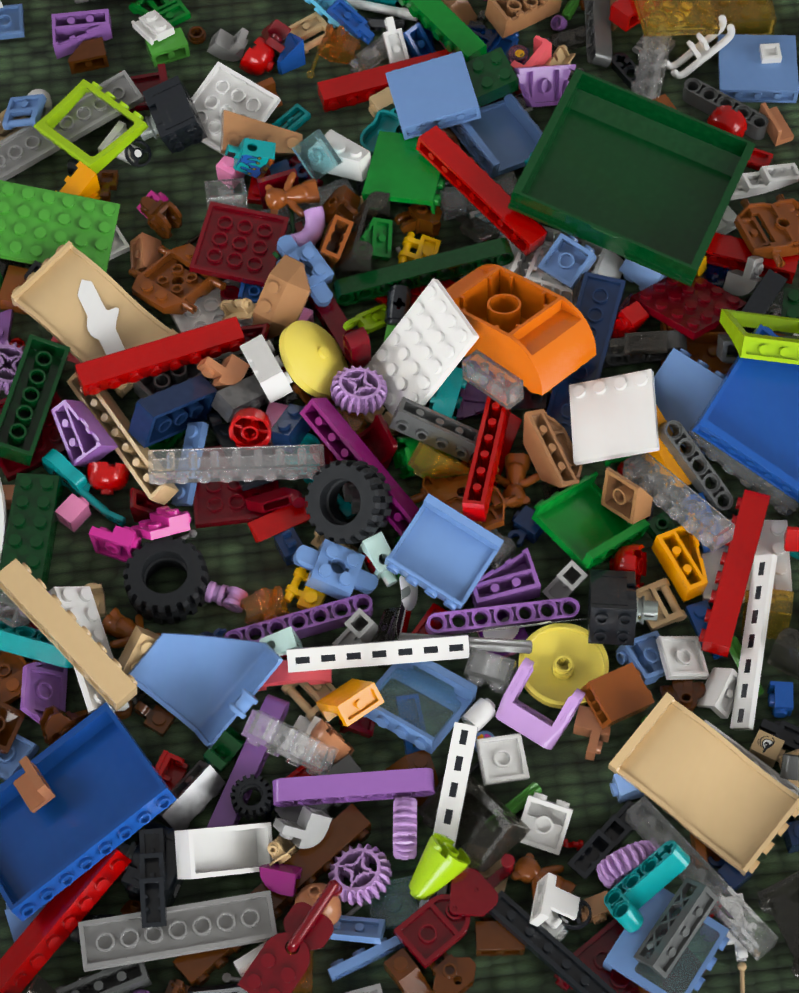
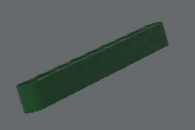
[333,238,514,306]

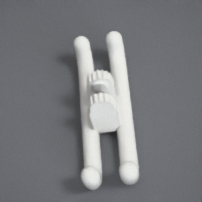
[663,15,735,79]

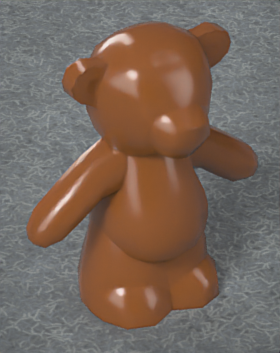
[265,171,320,217]
[495,453,540,508]
[102,607,161,648]
[511,853,577,900]

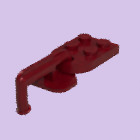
[394,854,515,969]
[237,880,342,993]

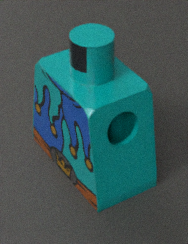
[225,138,276,179]

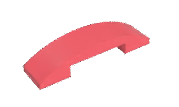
[258,660,332,691]

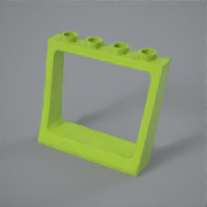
[33,79,149,174]
[719,309,799,365]

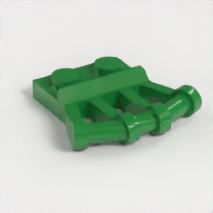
[128,0,191,27]

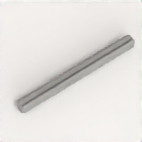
[398,633,533,654]

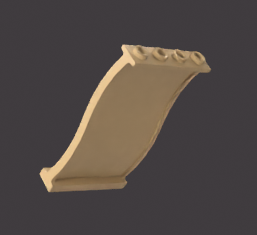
[11,241,179,398]
[608,692,799,876]

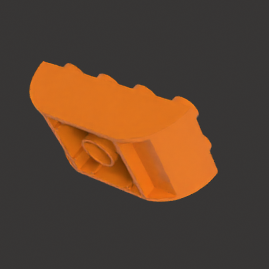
[446,264,597,395]

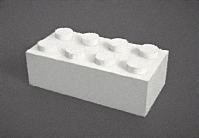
[174,822,273,879]

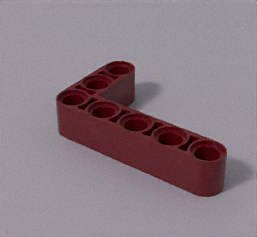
[308,296,371,369]

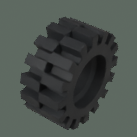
[230,774,273,821]

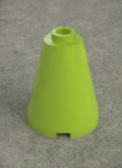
[408,833,471,901]

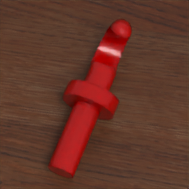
[562,839,584,851]

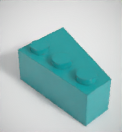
[429,367,469,420]

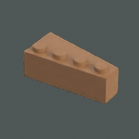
[485,0,562,39]
[221,110,303,158]

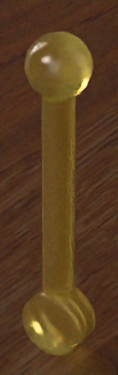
[307,45,324,79]

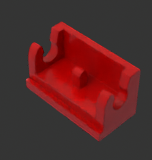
[155,750,189,790]

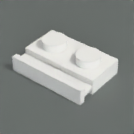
[131,10,175,45]

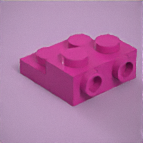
[131,506,191,540]
[89,525,142,563]

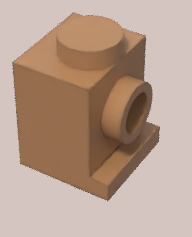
[580,890,614,925]

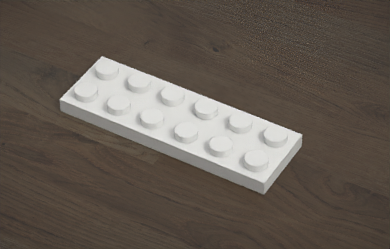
[49,586,130,713]

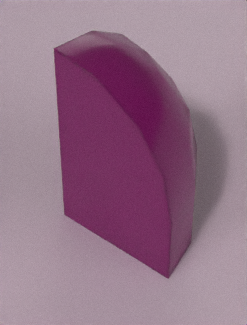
[259,863,302,897]

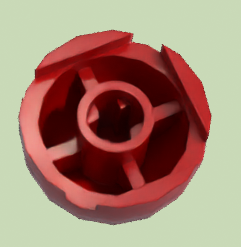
[239,36,275,76]
[707,105,747,138]
[229,407,272,451]
[87,462,130,496]
[609,544,647,588]

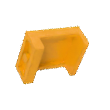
[316,679,384,727]

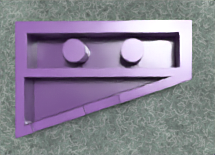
[51,9,113,59]
[51,399,119,467]
[470,547,541,608]

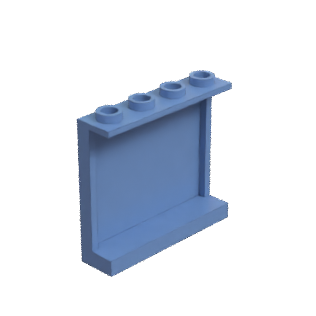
[717,34,799,103]
[385,51,481,140]
[450,93,543,178]
[654,348,725,458]
[384,493,504,611]

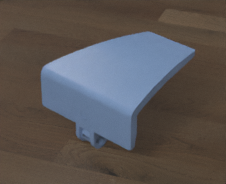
[128,633,283,748]

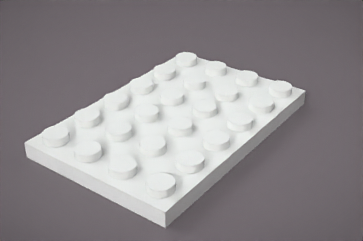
[364,278,479,416]

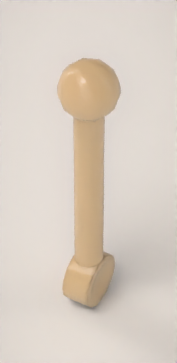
[737,962,747,993]

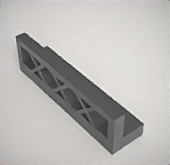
[633,877,719,979]

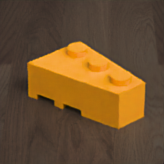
[55,161,102,200]
[651,521,708,602]

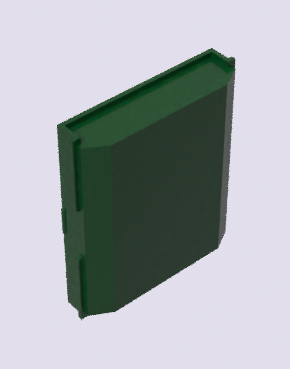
[508,68,756,287]

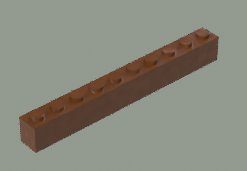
[173,803,372,986]

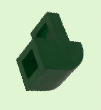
[203,726,246,773]

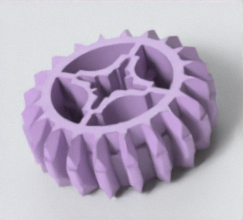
[0,340,24,396]
[330,365,388,416]
[393,796,417,860]
[596,840,656,888]
[328,843,392,907]

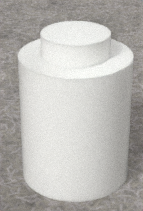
[461,698,496,733]

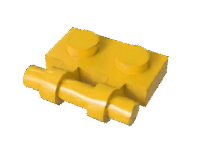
[398,232,441,264]
[283,567,327,610]

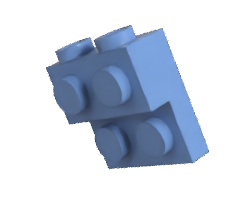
[538,233,597,290]
[615,630,665,686]

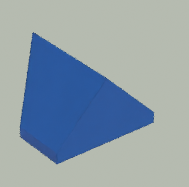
[403,22,436,58]
[277,33,306,75]

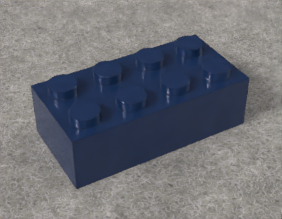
[128,375,218,448]

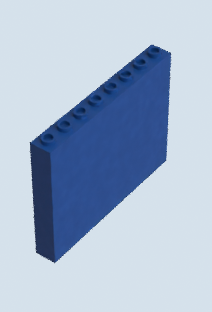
[692,324,799,503]
[0,702,177,922]

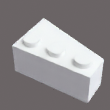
[309,129,371,182]
[240,334,293,403]

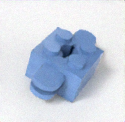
[276,235,334,307]
[293,539,378,600]

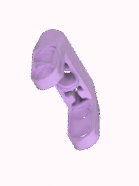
[495,657,586,750]

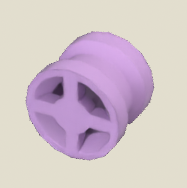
[204,581,229,606]
[222,586,248,613]

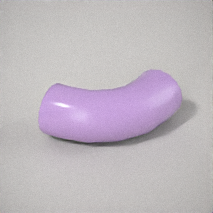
[290,206,325,247]

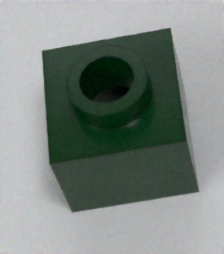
[646,512,677,540]

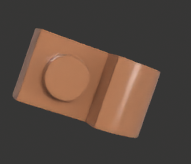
[196,354,250,390]
[573,705,610,761]

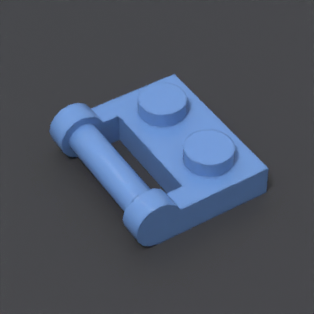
[2,94,47,130]

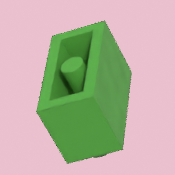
[145,27,190,68]

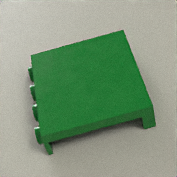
[362,131,445,214]
[532,472,650,572]

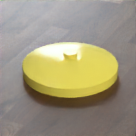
[279,320,348,399]
[518,623,609,709]

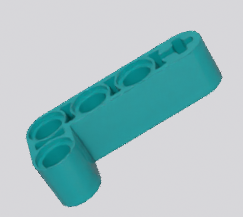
[0,620,74,668]
[604,840,690,933]

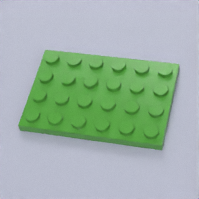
[0,180,120,273]

